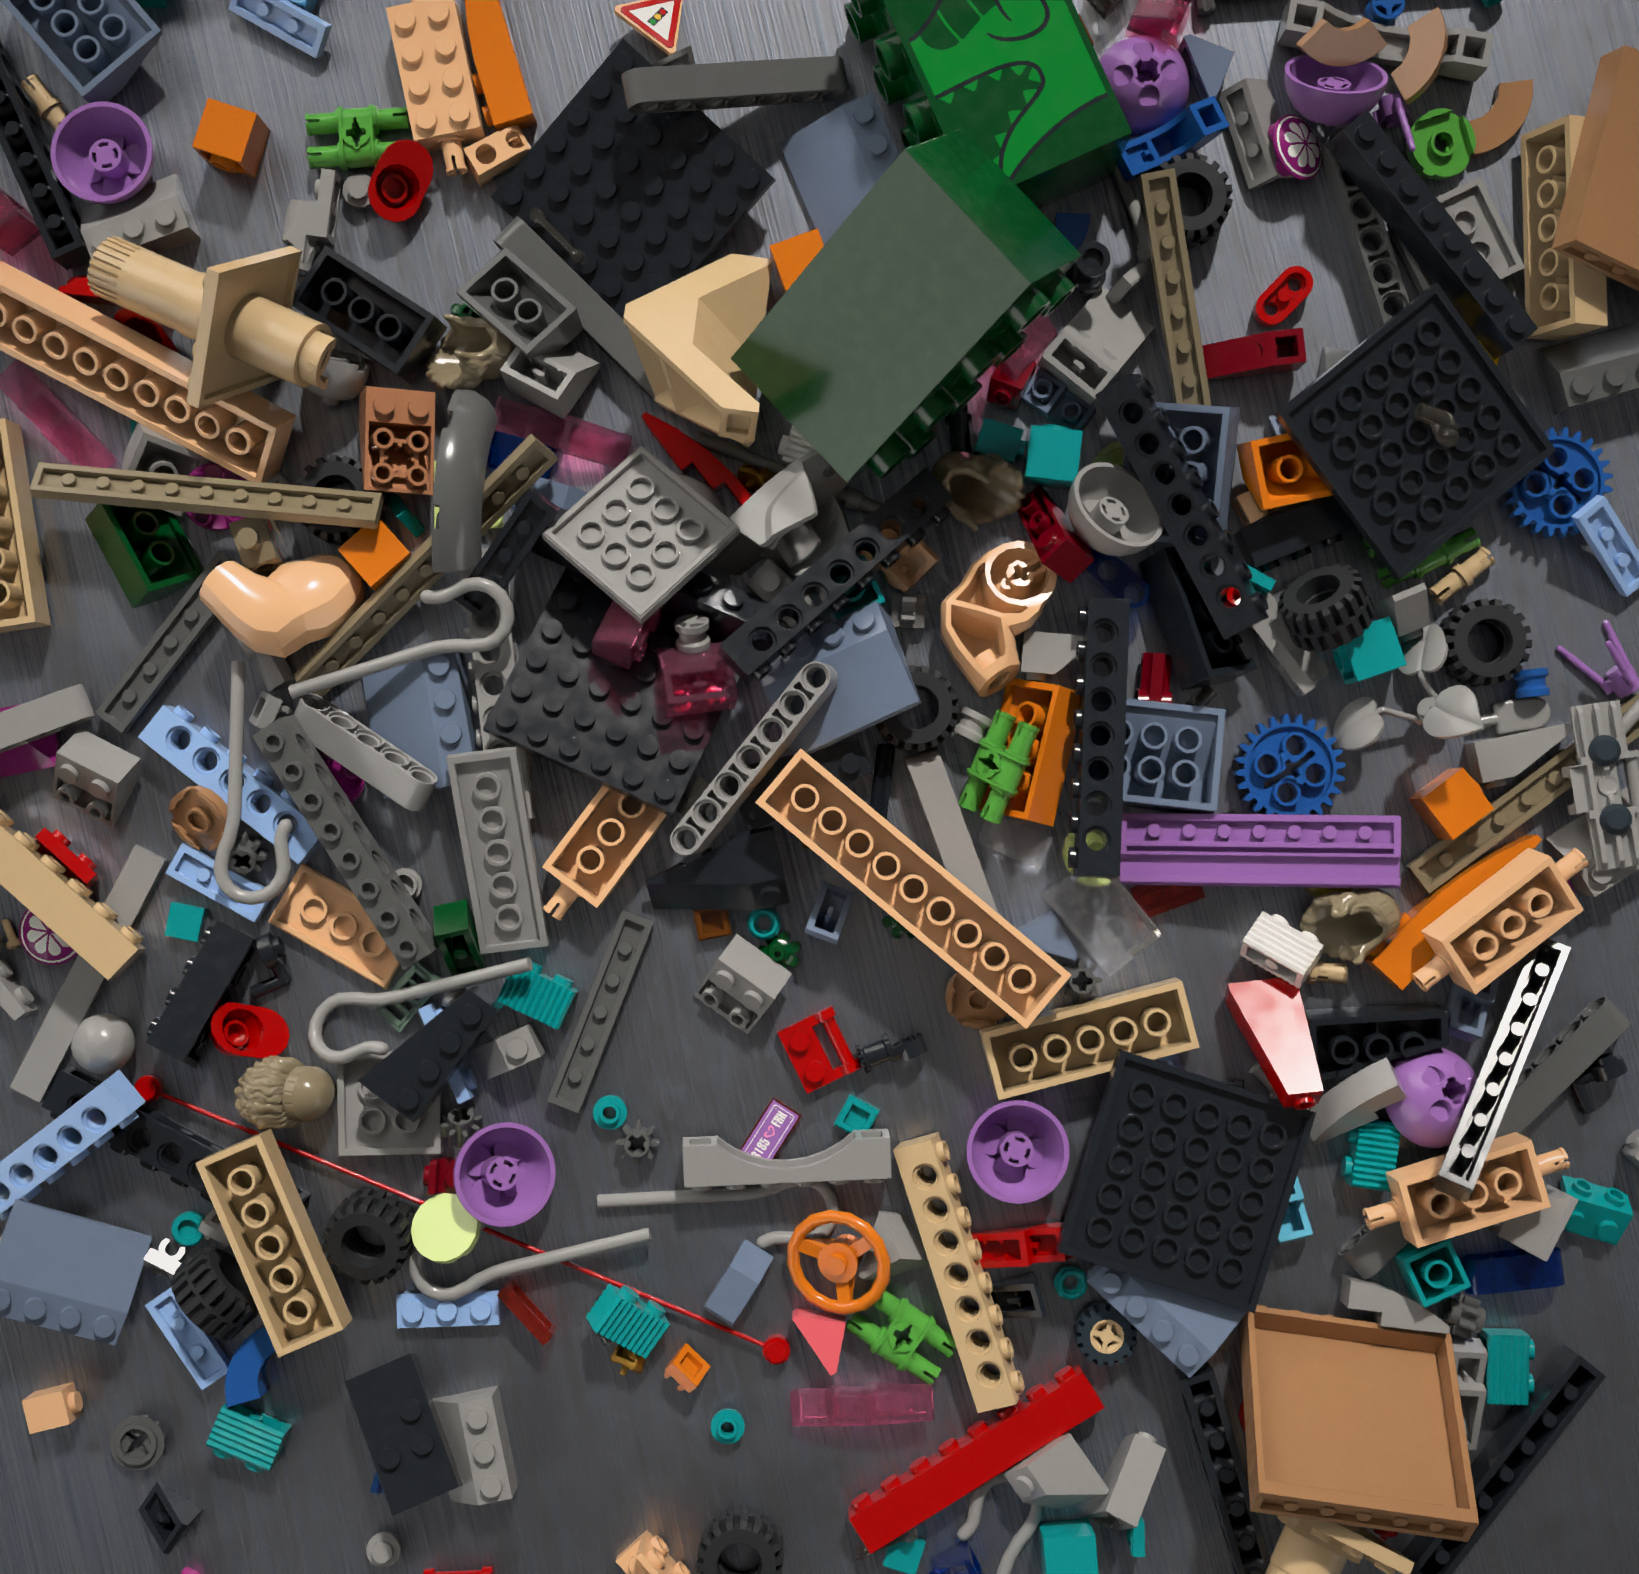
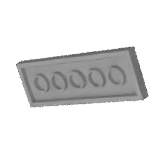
[446,746,549,954]

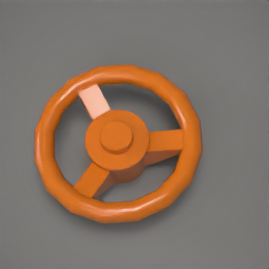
[787,1210,890,1315]

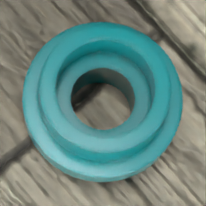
[747,907,781,940]
[593,1095,627,1130]
[1054,1265,1088,1300]
[711,1408,745,1444]

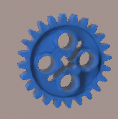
[1501,427,1613,539]
[1232,714,1346,815]

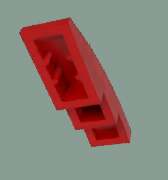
[641,412,752,506]
[964,1222,1076,1269]

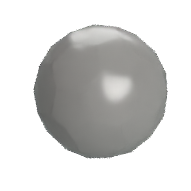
[71,1013,136,1074]

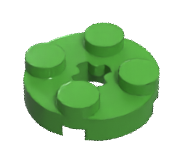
[1406,108,1476,180]

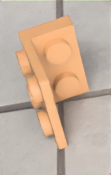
[615,1530,691,1574]

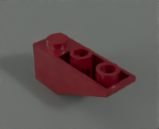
[1202,328,1307,381]
[1017,484,1095,583]

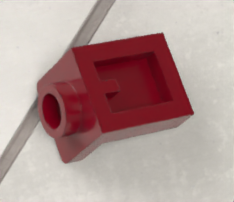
[987,354,1037,412]
[423,1156,456,1196]

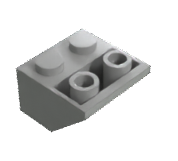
[500,346,601,420]
[52,728,141,827]
[693,934,792,1034]

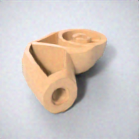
[940,540,1057,697]
[199,554,364,658]

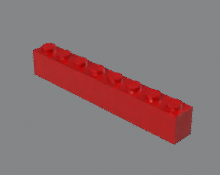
[848,1364,1105,1554]

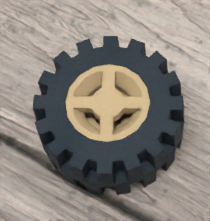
[1073,1300,1138,1367]

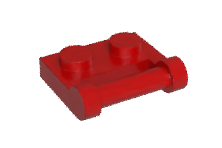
[777,1005,862,1094]

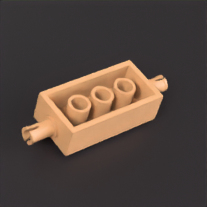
[386,0,487,176]
[542,786,669,921]
[1412,848,1589,995]
[1362,1132,1570,1248]

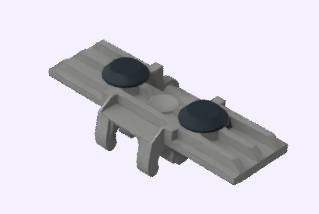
[1561,700,1639,871]

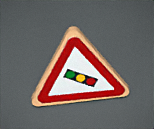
[614,0,683,55]

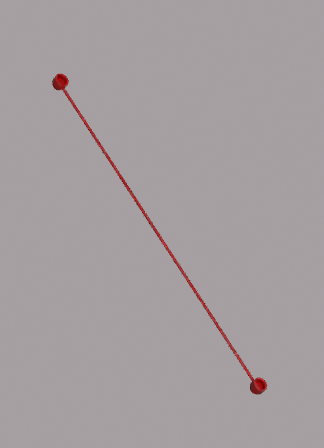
[134,1074,790,1365]

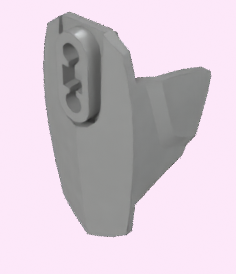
[709,449,851,579]

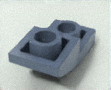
[1022,368,1096,431]

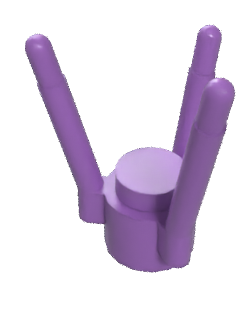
[1372,92,1416,152]
[1556,620,1639,698]

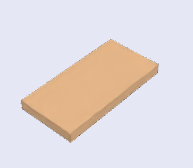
[268,864,401,989]

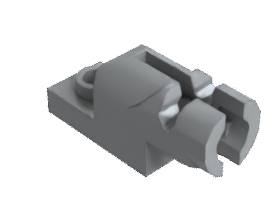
[281,168,343,277]

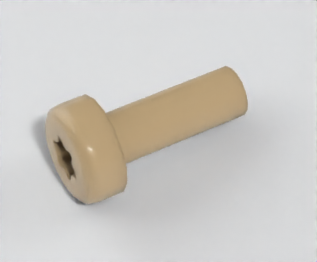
[1,918,22,950]

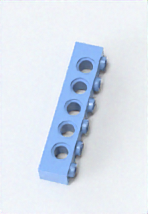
[138,705,322,864]
[0,1070,146,1221]

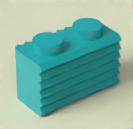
[496,961,579,1030]
[1340,1118,1401,1192]
[586,1284,671,1359]
[1479,1328,1535,1405]
[206,1403,292,1473]

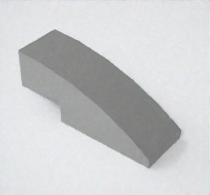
[1309,1057,1407,1145]
[1340,1273,1450,1334]
[1451,1336,1488,1450]

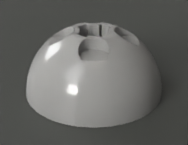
[1067,462,1164,556]

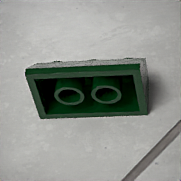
[85,504,204,609]

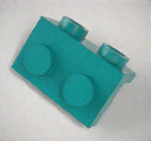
[1559,1175,1634,1245]

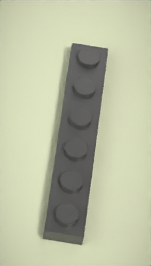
[95,550,234,734]
[547,910,655,1114]

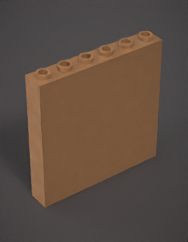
[1552,45,1639,291]
[1239,1305,1479,1542]

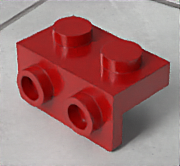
[35,827,98,888]

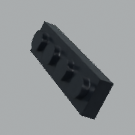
[454,488,560,620]

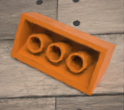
[1236,433,1333,510]
[979,678,1080,827]

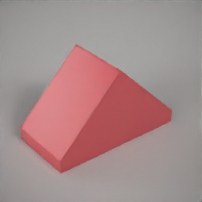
[792,1307,846,1376]

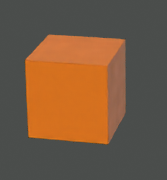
[192,98,271,178]
[769,228,824,294]
[337,519,412,591]
[1408,767,1494,840]

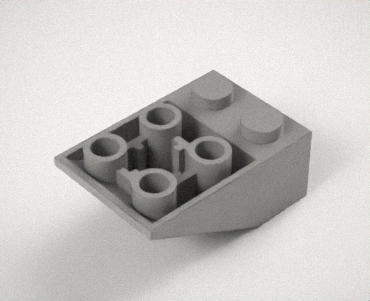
[1038,286,1154,405]

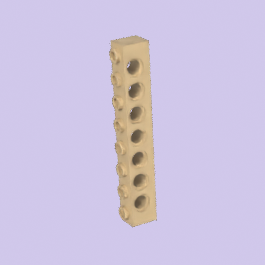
[893,1132,1025,1413]

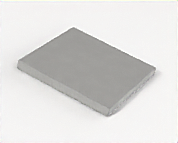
[542,446,741,624]

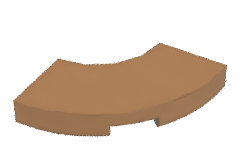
[1391,7,1448,105]
[1296,17,1387,67]
[1469,79,1533,158]

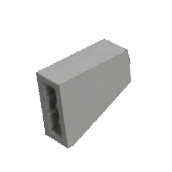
[1084,1431,1166,1532]

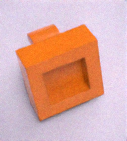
[664,1343,711,1393]

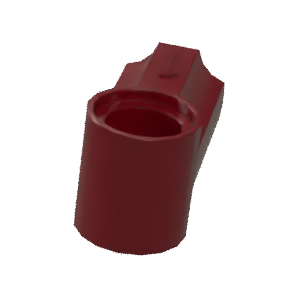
[1134,653,1172,703]

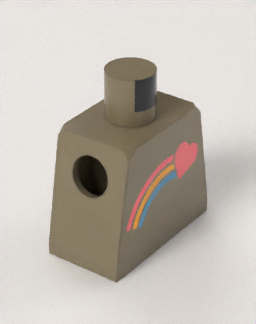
[229,517,290,578]

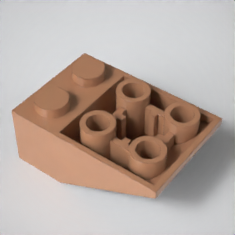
[359,386,435,496]

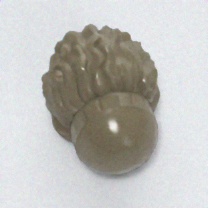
[425,314,516,390]
[931,451,1026,532]
[1300,888,1401,965]
[234,1055,336,1131]

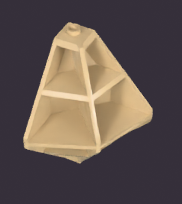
[623,253,772,448]

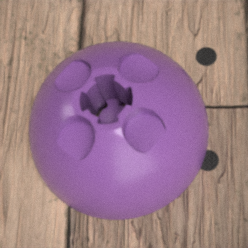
[1099,35,1191,137]
[1284,54,1388,126]
[51,101,155,204]
[1386,1047,1477,1148]
[966,1100,1070,1204]
[453,1122,556,1227]

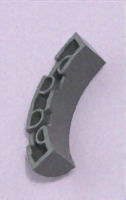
[432,388,498,572]

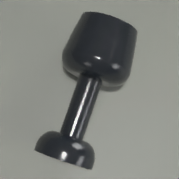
[1065,241,1111,297]

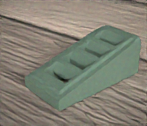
[375,959,442,1033]

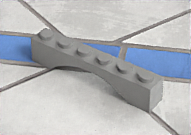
[1277,0,1494,82]
[682,1129,891,1191]

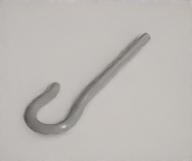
[288,577,515,699]
[213,661,293,905]
[308,957,533,1064]
[597,1181,840,1249]
[409,1221,652,1301]
[957,1469,1044,1574]

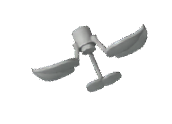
[1333,623,1485,751]

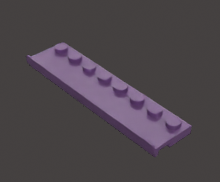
[1119,813,1401,889]

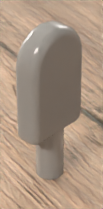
[1480,697,1551,736]

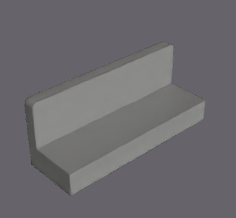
[1218,78,1293,190]
[1246,593,1330,697]

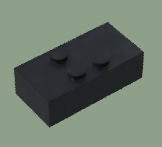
[292,245,448,384]
[344,1353,464,1516]

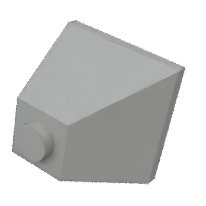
[122,422,209,517]
[1487,1184,1578,1262]
[1004,1433,1110,1510]

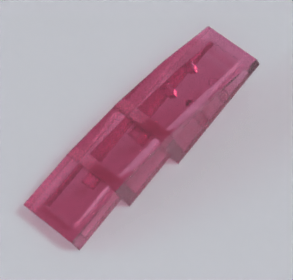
[0,359,118,468]
[494,396,633,468]
[790,1382,935,1426]

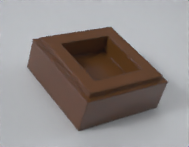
[693,910,733,941]

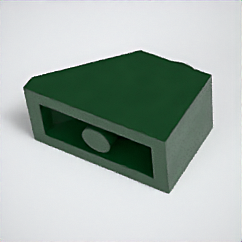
[433,899,486,976]

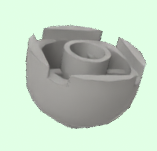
[307,349,371,406]

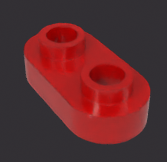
[1253,266,1313,327]

